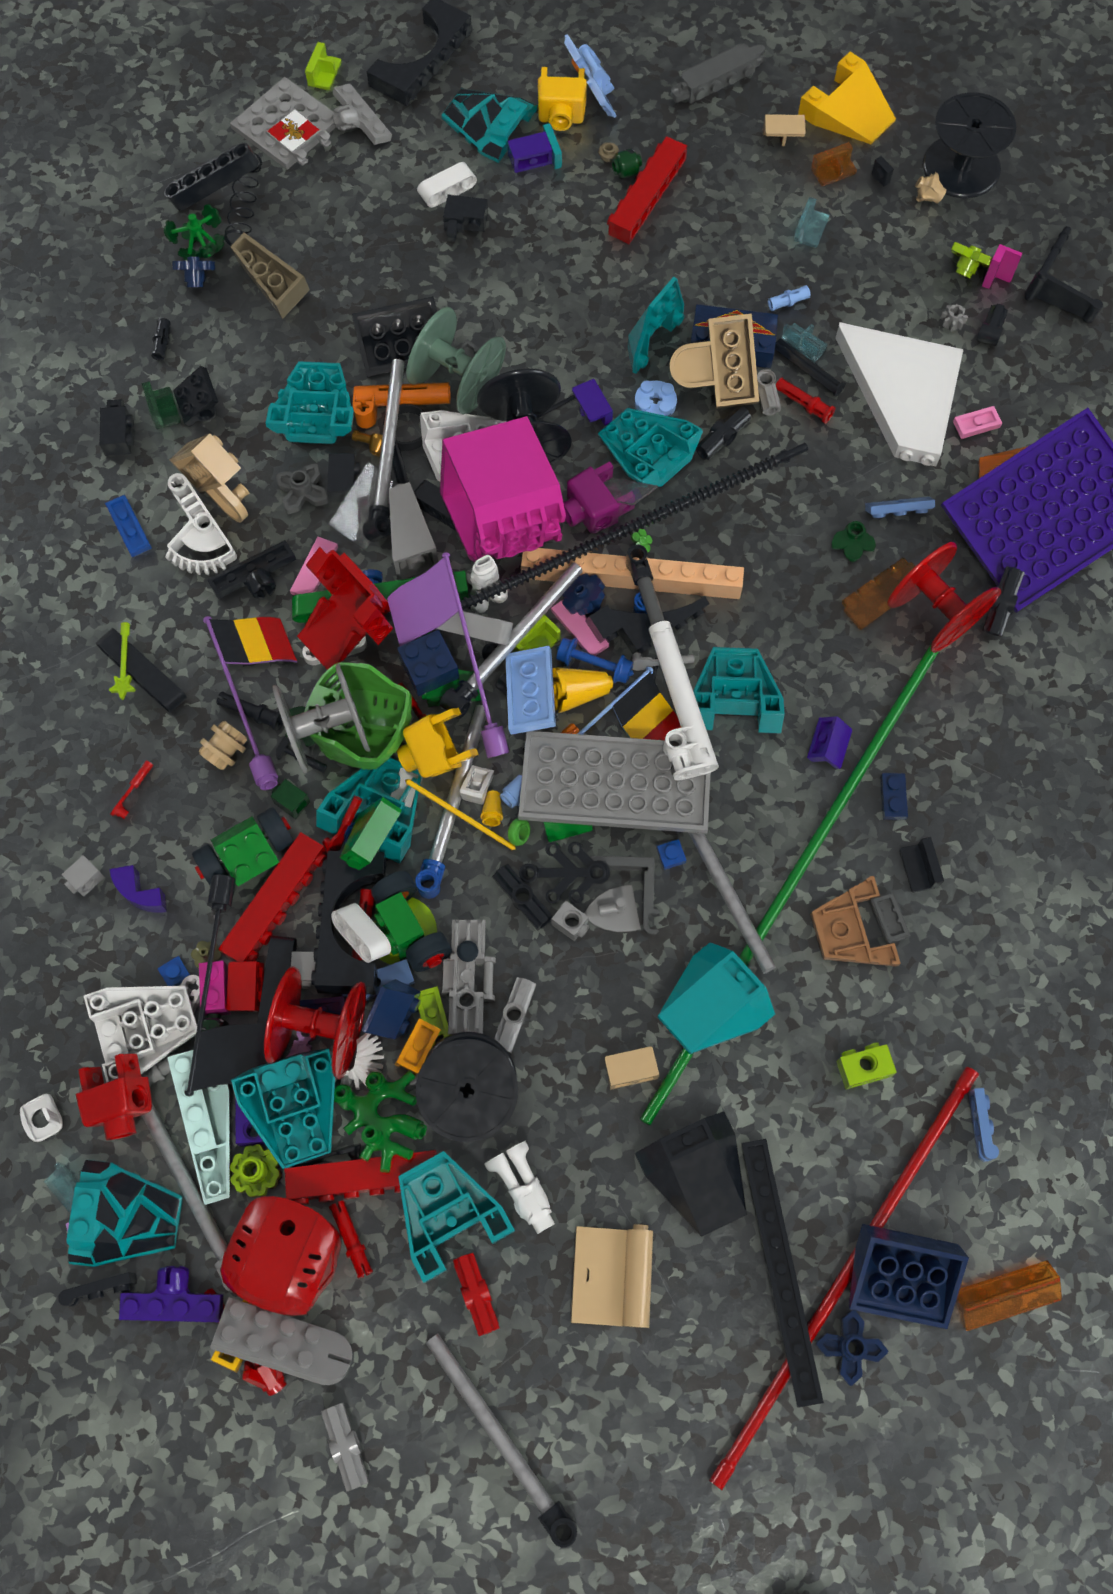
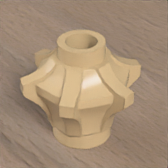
[915,173,946,204]

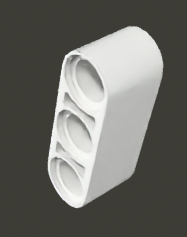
[417,162,477,208]
[331,903,391,963]

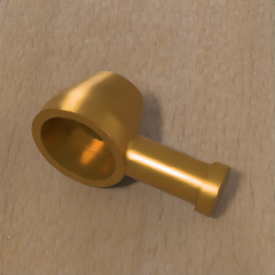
[352,430,383,457]

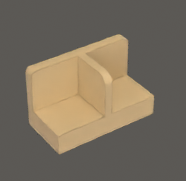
[763,115,806,146]
[605,1046,659,1090]

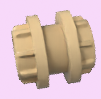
[199,721,247,770]

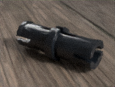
[151,318,171,361]

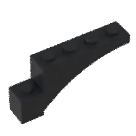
[585,596,710,654]

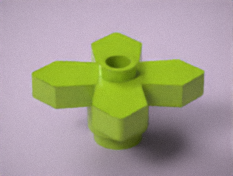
[951,242,993,279]

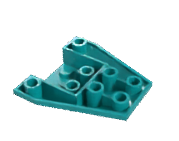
[627,276,685,374]
[598,408,703,487]
[657,942,775,1054]
[231,1048,335,1169]

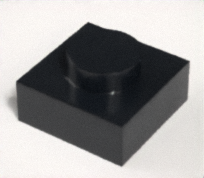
[871,156,894,186]

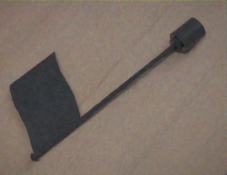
[184,875,267,1097]

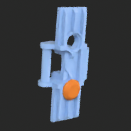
[564,34,616,118]

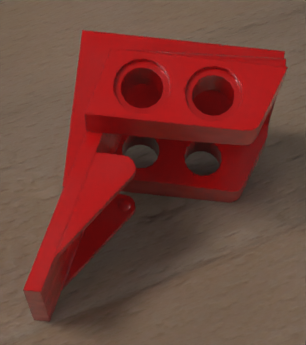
[297,547,393,670]

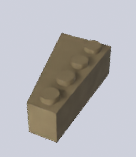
[231,233,310,319]

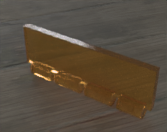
[842,558,915,630]

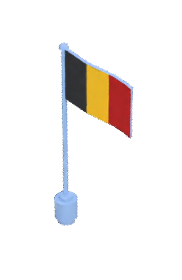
[500,667,681,808]

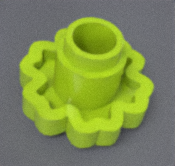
[230,1144,282,1198]

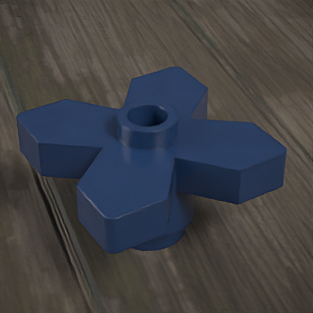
[815,1310,888,1386]

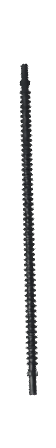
[460,443,808,610]

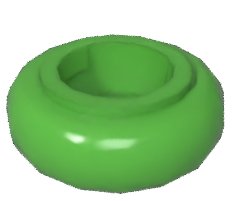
[508,818,531,846]

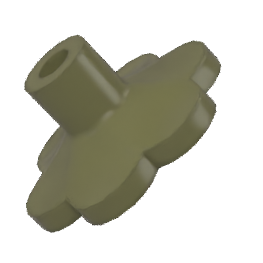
[191,941,222,968]

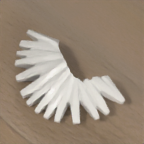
[335,1033,384,1090]

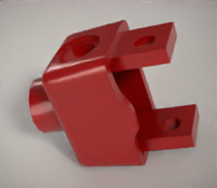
[75,1054,152,1140]

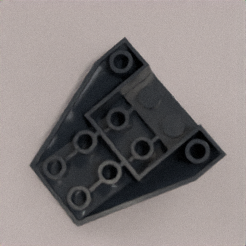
[635,1111,747,1237]

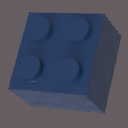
[397,630,459,697]

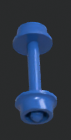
[556,638,634,684]

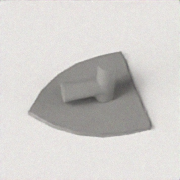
[584,884,641,932]

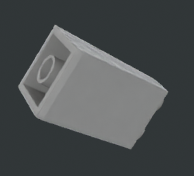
[389,482,438,580]

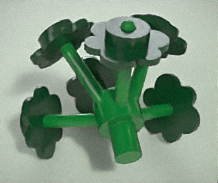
[164,204,224,261]

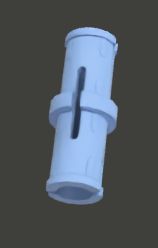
[767,285,811,311]

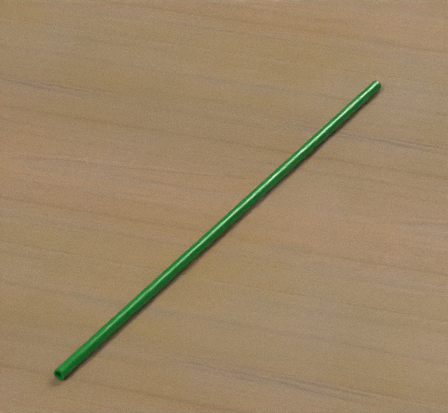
[640,643,939,1126]

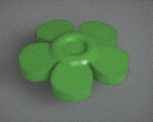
[631,529,652,553]

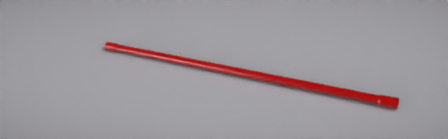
[709,1067,979,1490]

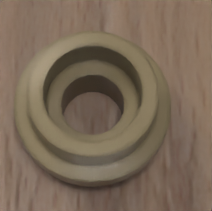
[599,142,619,162]

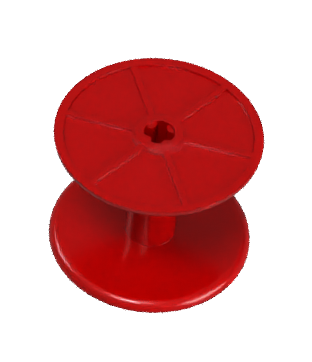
[887,542,1001,653]
[264,966,366,1080]

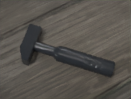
[276,736,327,773]

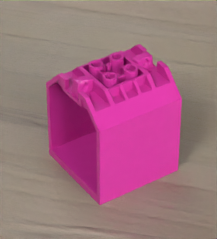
[440,416,566,562]

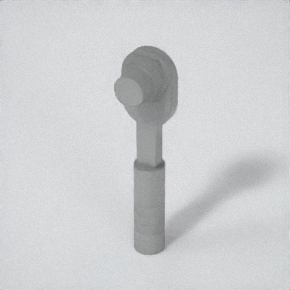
[632,652,694,671]

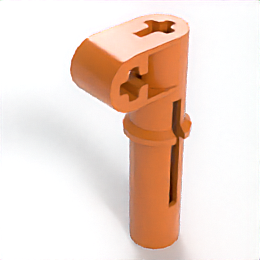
[353,382,451,429]

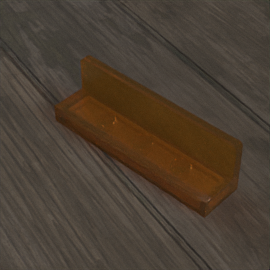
[956,1260,1062,1331]

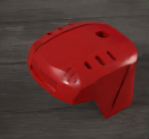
[220,1196,342,1316]

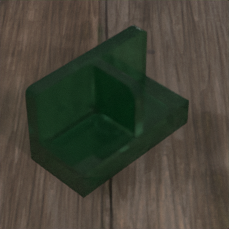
[142,381,181,430]

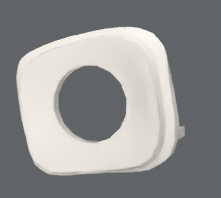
[20,1094,63,1142]

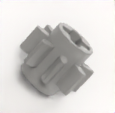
[940,304,968,331]

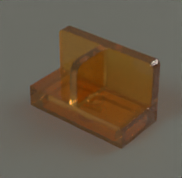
[811,142,857,186]

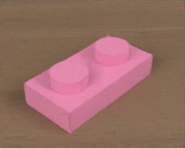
[953,406,1002,439]

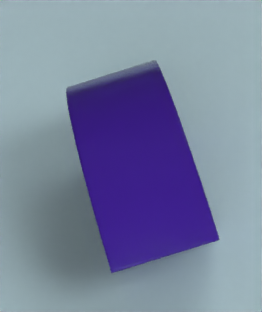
[109,865,167,913]

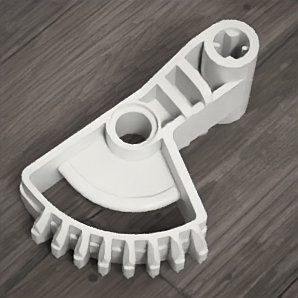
[165,473,237,575]

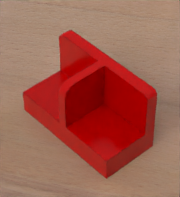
[226,961,264,1012]

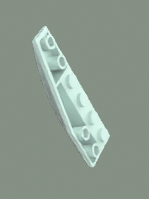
[167,1050,230,1205]

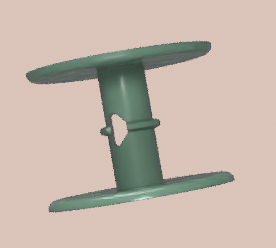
[406,307,506,415]

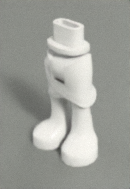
[469,555,508,613]
[484,1140,555,1234]

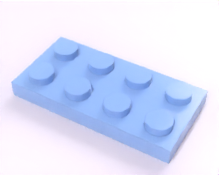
[506,646,556,735]

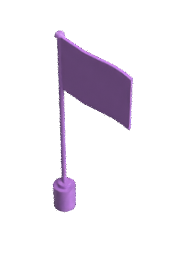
[387,552,510,758]

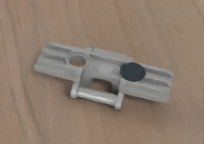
[441,920,496,1035]

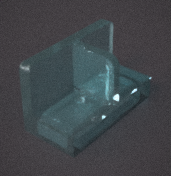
[782,323,828,363]

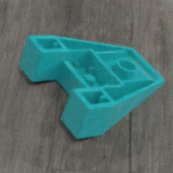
[693,647,785,733]
[316,758,421,864]
[398,1151,515,1283]

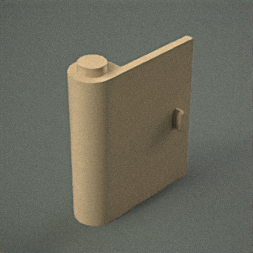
[571,1224,653,1328]

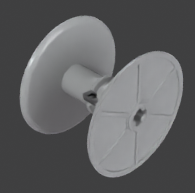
[272,663,371,774]

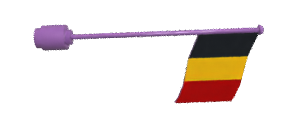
[203,616,297,790]

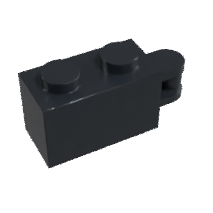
[99,399,134,456]

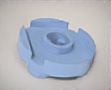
[635,380,677,416]

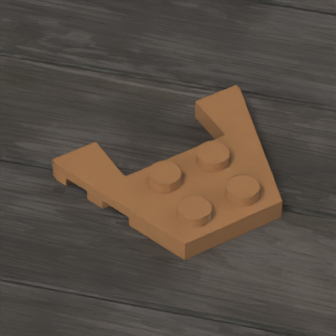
[810,876,901,967]

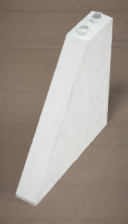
[836,322,963,466]

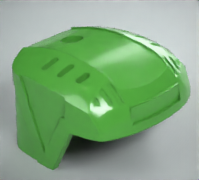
[304,662,412,770]

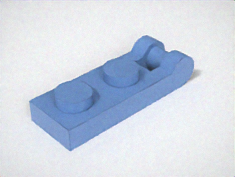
[968,1088,999,1162]

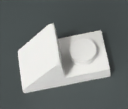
[460,765,494,805]

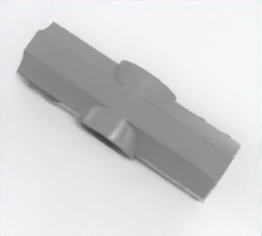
[494,977,537,1054]
[321,1402,369,1492]

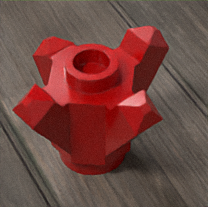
[242,1361,287,1396]

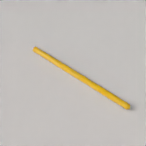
[405,779,516,850]

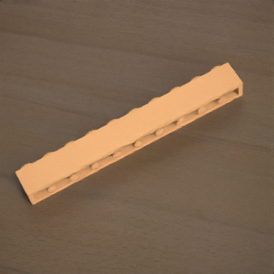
[521,548,744,599]

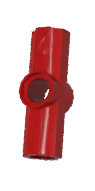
[453,1253,500,1337]

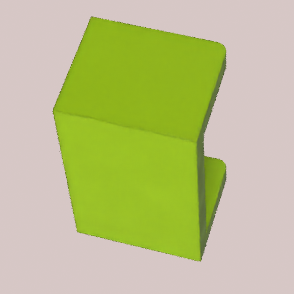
[512,614,561,652]

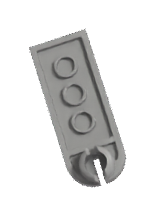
[210,1297,352,1385]

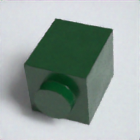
[271,779,310,819]

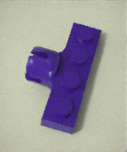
[119,1266,224,1322]

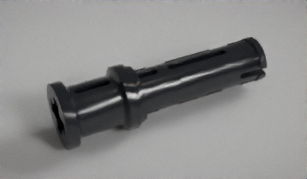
[216,691,283,731]

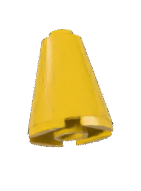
[553,667,613,713]

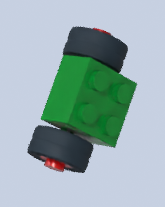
[192,807,294,886]
[371,871,452,972]

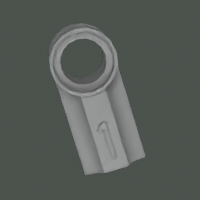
[757,369,781,416]

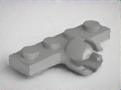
[333,84,392,145]

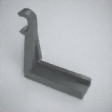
[586,856,660,935]

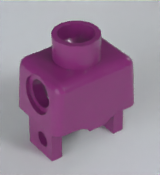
[563,462,636,534]

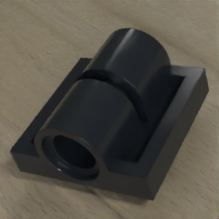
[173,366,218,426]

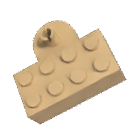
[670,314,759,409]
[169,433,249,523]

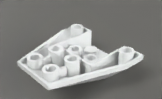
[420,410,506,481]
[84,986,197,1082]

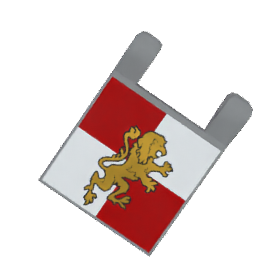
[266,109,331,166]

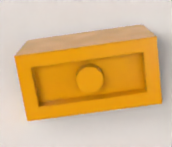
[394,1018,441,1074]

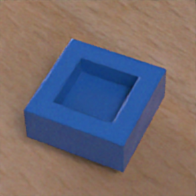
[656,839,687,870]
[157,956,190,986]

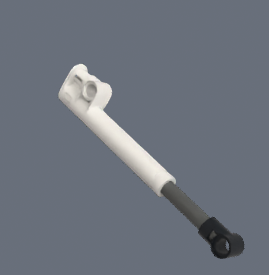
[626,544,719,780]

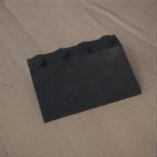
[352,296,437,377]

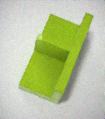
[305,42,342,90]

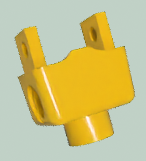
[538,67,587,131]
[397,708,479,778]

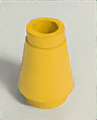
[480,790,503,827]

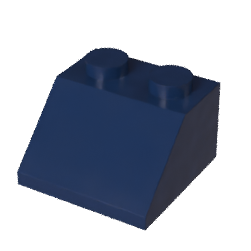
[362,979,421,1039]

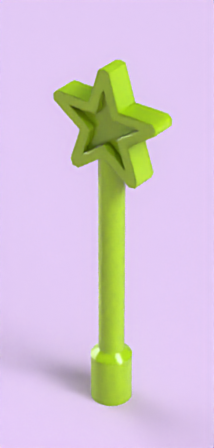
[109,622,136,700]

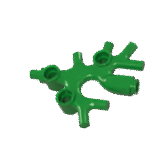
[334,1070,427,1173]

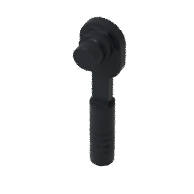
[292,1143,361,1168]

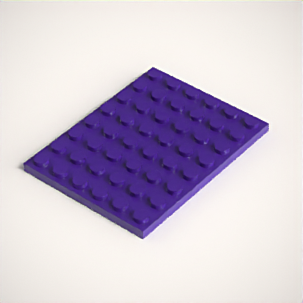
[941,408,1113,613]

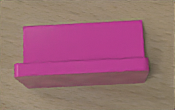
[982,244,1022,289]

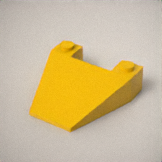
[798,51,896,144]

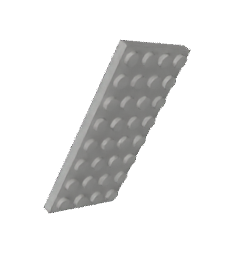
[518,731,712,834]

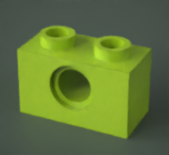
[836,1043,897,1090]

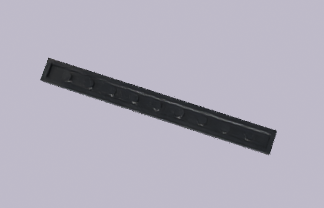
[741,1139,824,1408]

